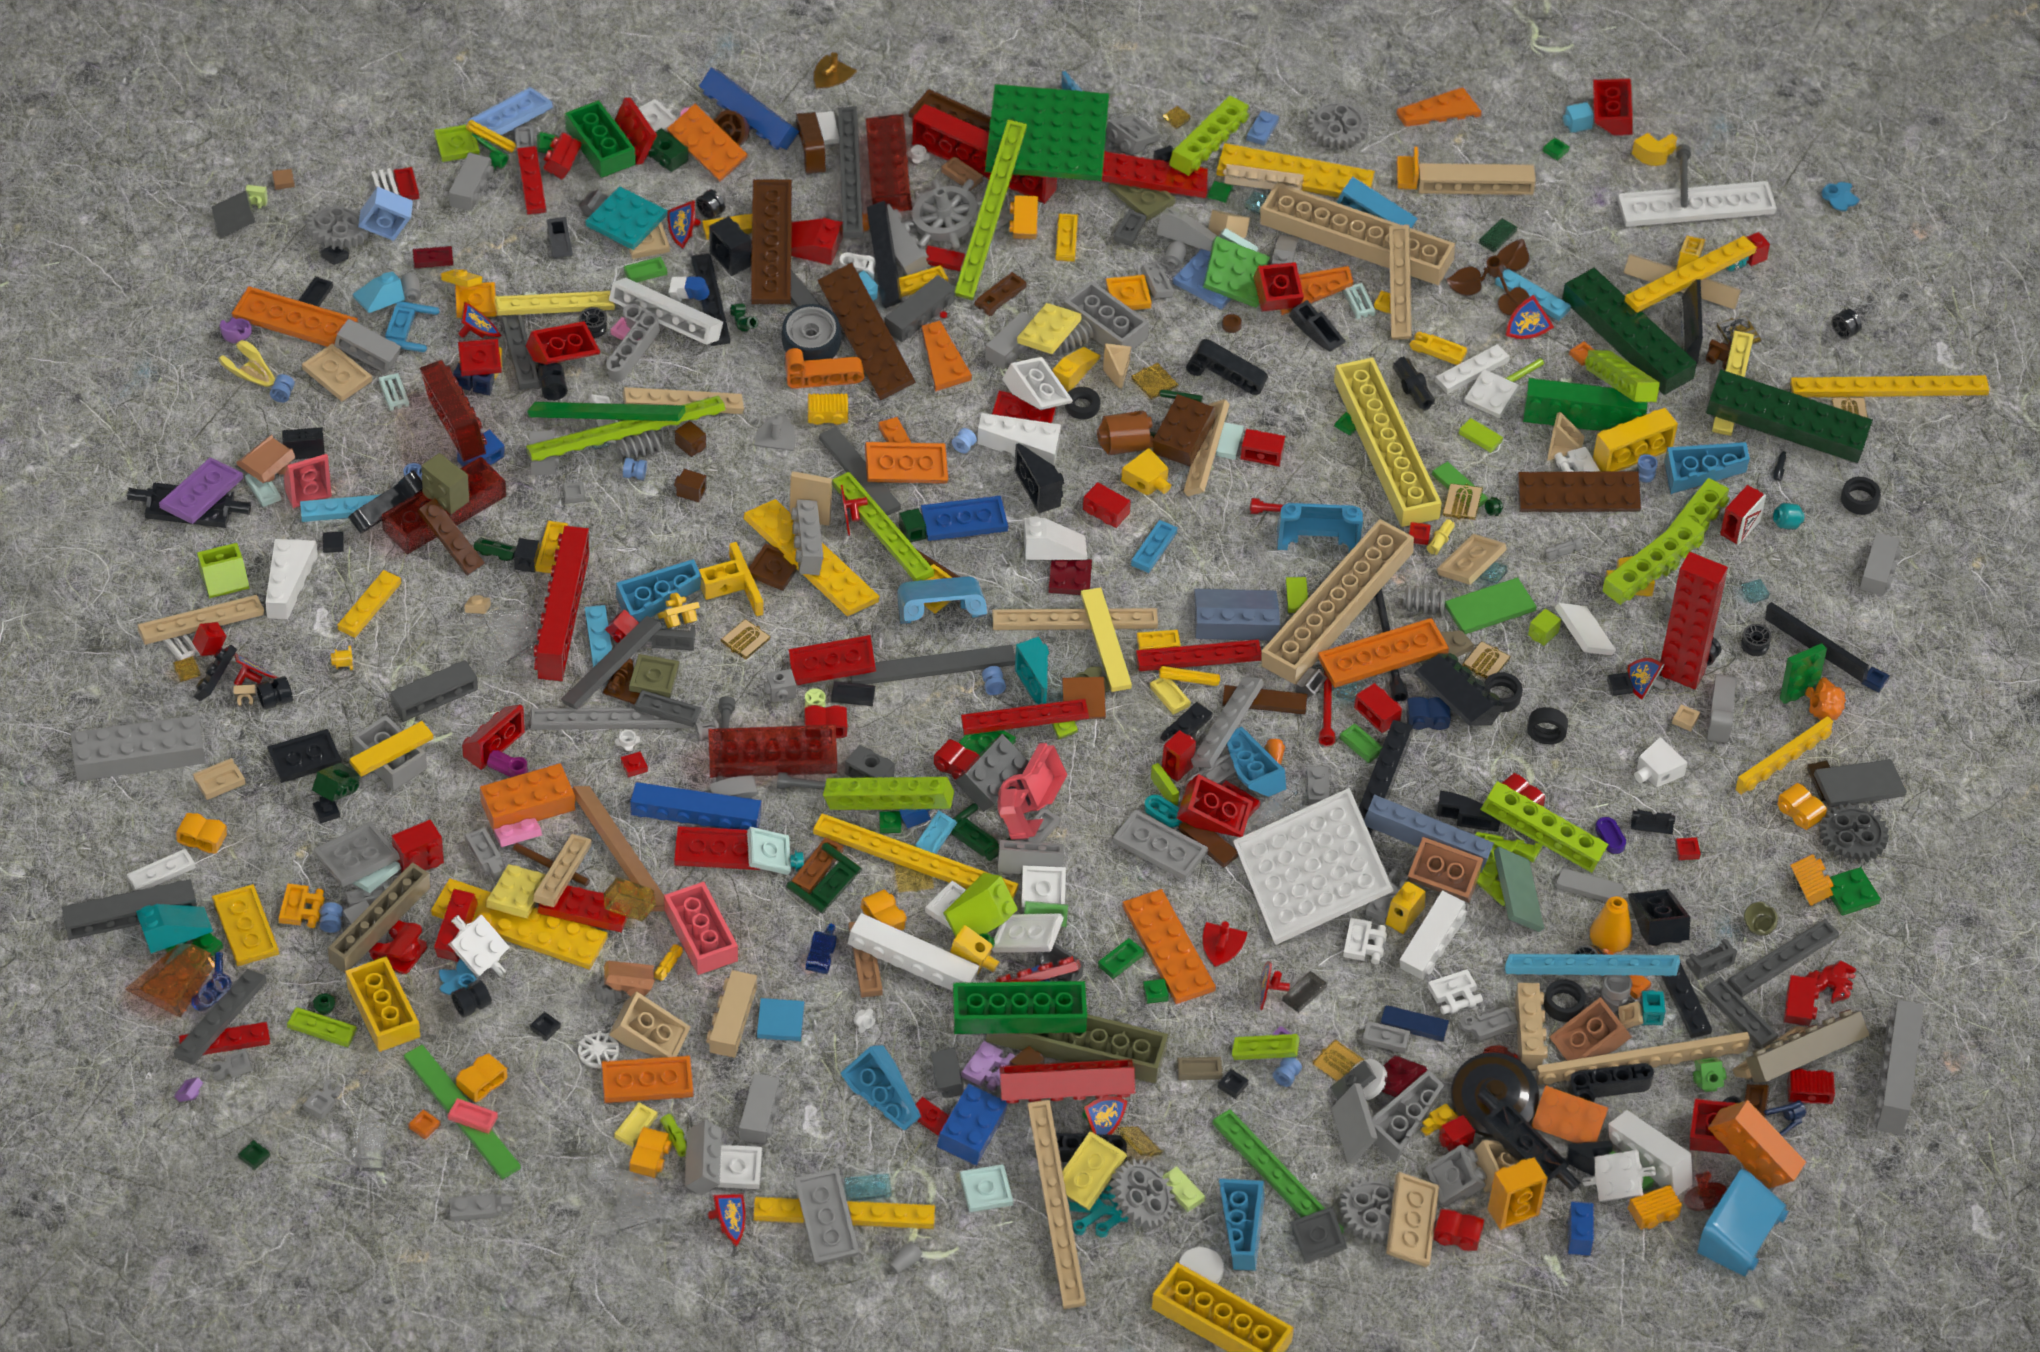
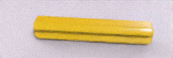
[466,120,516,153]
[1159,666,1220,686]

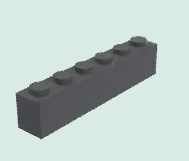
[61,879,197,940]

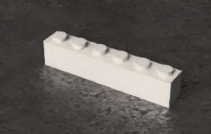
[609,278,723,345]
[847,913,979,992]

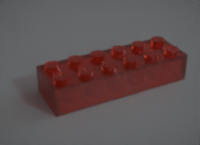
[865,113,913,212]
[419,360,487,462]
[382,457,506,555]
[708,725,838,778]

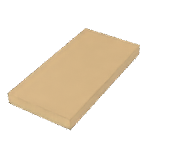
[1386,1172,1439,1267]

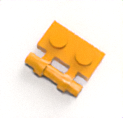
[279,883,324,928]

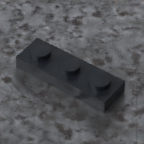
[193,645,237,701]

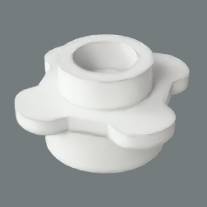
[907,145,930,164]
[615,730,640,751]
[854,1008,875,1033]

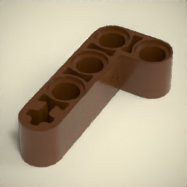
[796,112,826,174]

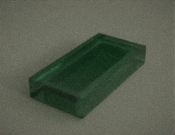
[1479,218,1518,253]

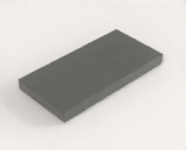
[1814,759,1907,807]

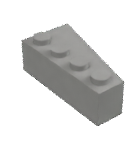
[1372,1070,1444,1163]

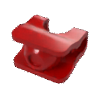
[369,920,428,974]

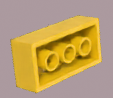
[1593,407,1678,471]
[345,956,420,1052]

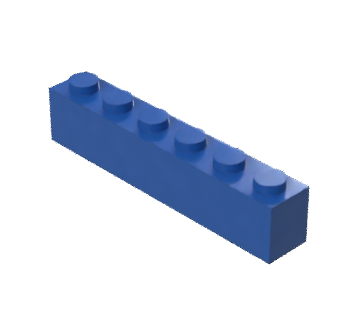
[699,67,799,150]
[631,782,762,830]

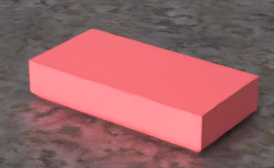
[448,1098,498,1134]

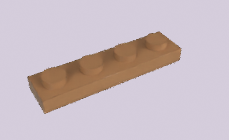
[848,922,883,998]

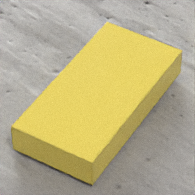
[1150,678,1191,715]
[614,1102,658,1147]

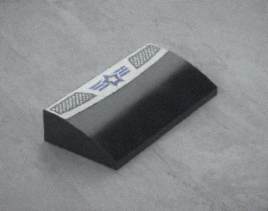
[1679,279,1703,364]

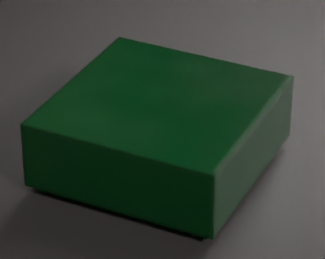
[238,1140,270,1170]

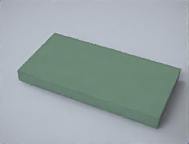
[1493,847,1544,932]

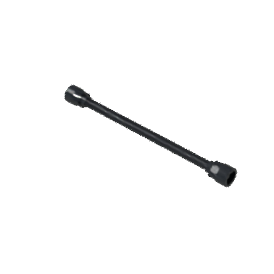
[1375,588,1408,702]

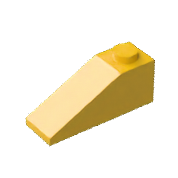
[1676,235,1706,269]
[1052,347,1101,393]

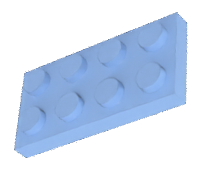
[468,87,553,135]

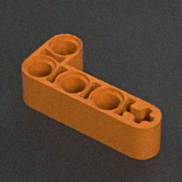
[785,348,865,388]

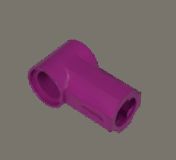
[487,750,528,778]

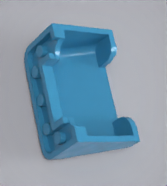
[1277,503,1363,553]
[897,576,987,624]
[1697,1168,1789,1277]

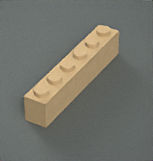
[1418,163,1536,195]

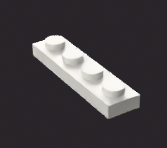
[1435,344,1510,394]

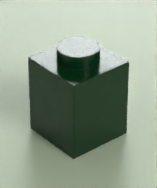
[899,508,926,543]

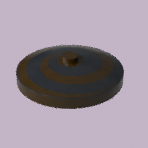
[1450,1052,1539,1138]

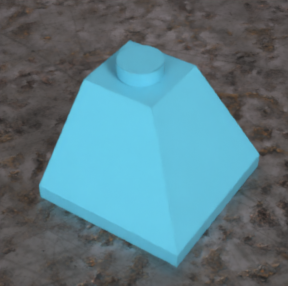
[353,271,405,313]

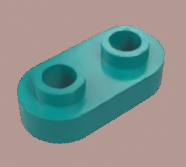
[1144,795,1182,828]

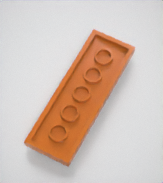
[232,286,358,351]
[1318,618,1449,688]
[1122,889,1216,1004]

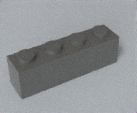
[885,275,955,342]
[390,660,478,722]

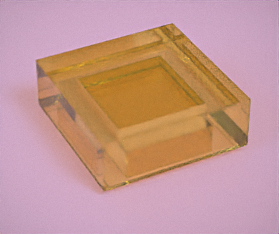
[1163,106,1191,129]
[173,656,200,682]

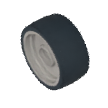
[781,304,841,361]

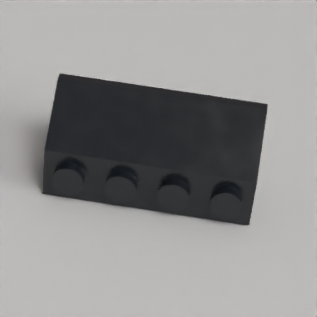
[1414,653,1505,726]

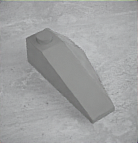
[1157,207,1218,252]

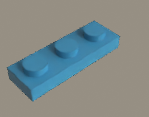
[1131,520,1178,573]

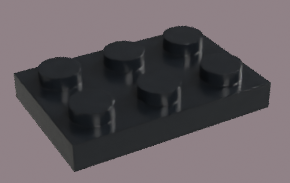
[267,729,342,783]

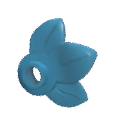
[1822,182,1860,211]
[439,959,477,995]

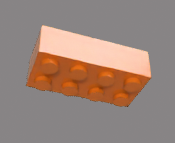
[480,763,575,834]
[1708,1100,1806,1189]

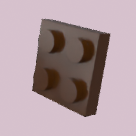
[749,543,797,591]

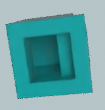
[1640,990,1666,1025]

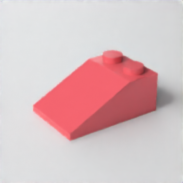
[284,454,332,508]

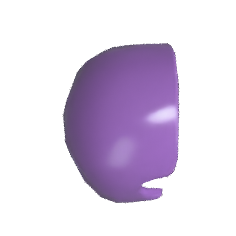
[219,317,252,344]

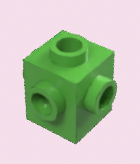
[1693,1057,1726,1092]

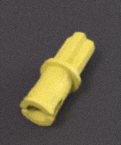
[1427,519,1455,555]

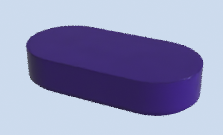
[1595,817,1626,854]

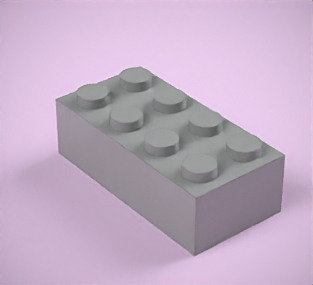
[1064,281,1149,351]

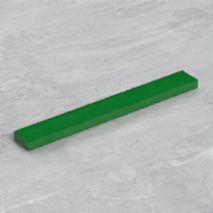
[528,402,686,421]

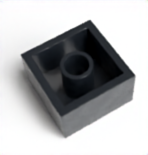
[709,216,752,276]

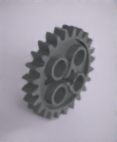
[1819,803,1889,864]

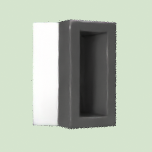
[580,189,608,217]
[1295,667,1327,698]

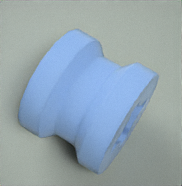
[952,428,977,454]

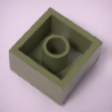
[421,452,469,514]

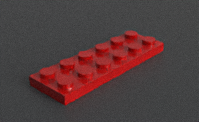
[1102,151,1208,199]

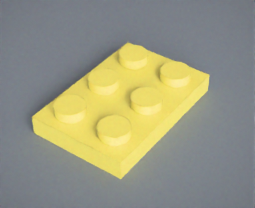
[1017,303,1082,354]
[486,864,546,918]
[1062,1131,1127,1210]

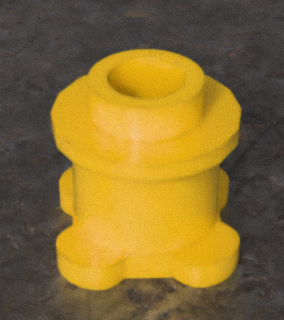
[331,645,353,670]

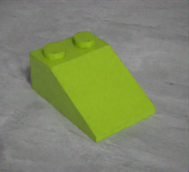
[943,873,1018,937]

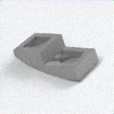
[709,775,759,798]

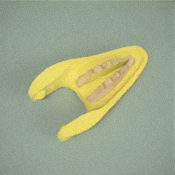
[218,340,275,387]

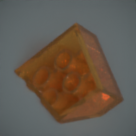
[125,944,216,1018]

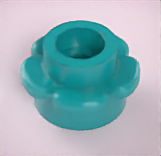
[790,850,804,871]

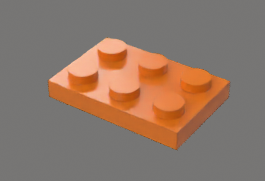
[1531,1085,1609,1143]

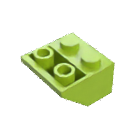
[197,543,250,599]

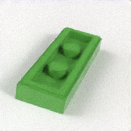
[1432,461,1488,508]

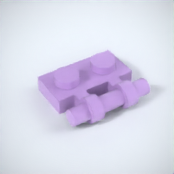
[962,1041,1015,1091]

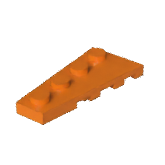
[1396,87,1482,127]
[1280,266,1353,316]
[922,321,972,391]

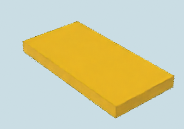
[212,884,279,967]

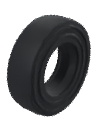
[1064,387,1101,419]

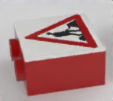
[1720,485,1766,545]

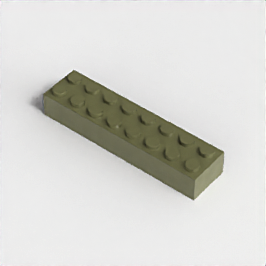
[986,1014,1168,1084]

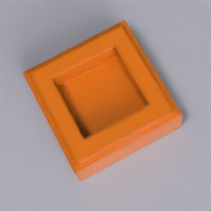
[1569,341,1594,366]
[408,1109,440,1140]

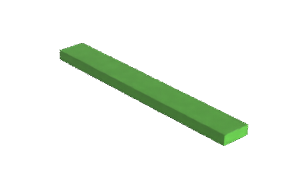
[404,1044,521,1180]
[1212,1109,1344,1234]

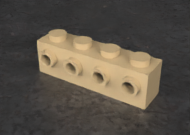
[706,970,757,1058]
[1515,983,1548,1070]

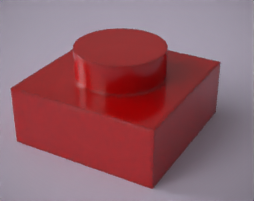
[1409,522,1431,545]
[621,751,648,778]
[1675,837,1701,860]

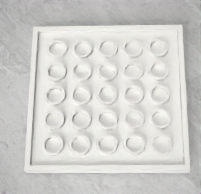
[1233,788,1394,945]

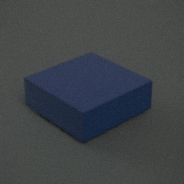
[1861,666,1890,693]

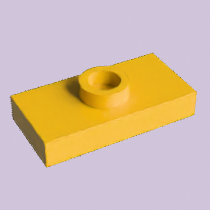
[441,269,482,288]
[1136,629,1181,650]

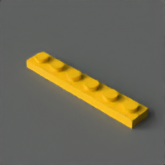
[1735,716,1834,795]

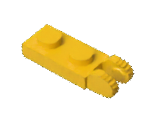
[1409,331,1467,365]

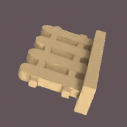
[1223,164,1304,191]

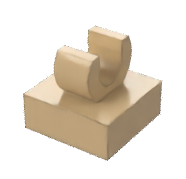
[233,685,256,706]

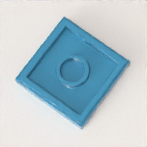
[757,998,805,1041]

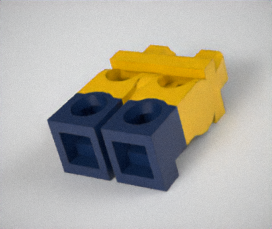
[453,347,502,396]

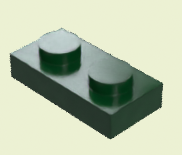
[473,537,517,561]

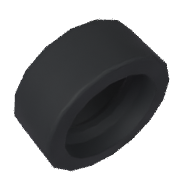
[1841,476,1881,515]
[1484,672,1523,712]
[1527,707,1568,745]
[1543,979,1586,1022]

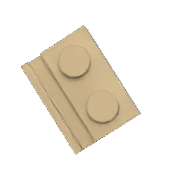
[193,758,246,800]

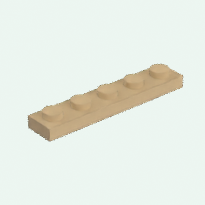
[533,834,592,907]

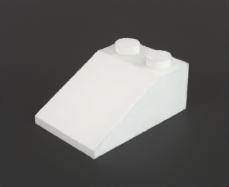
[1002,357,1073,410]
[1024,516,1087,560]

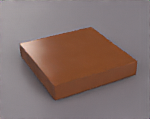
[1062,677,1106,719]

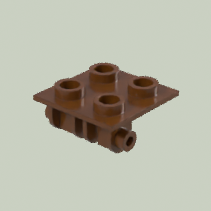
[603,658,640,705]

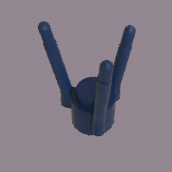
[1764,1100,1806,1136]

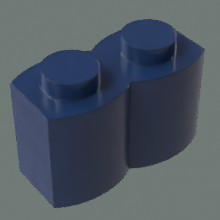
[1406,697,1451,730]

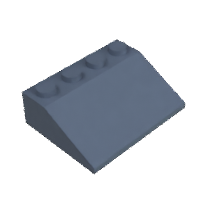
[1194,589,1280,641]

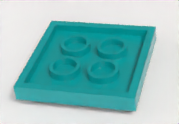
[585,186,667,250]

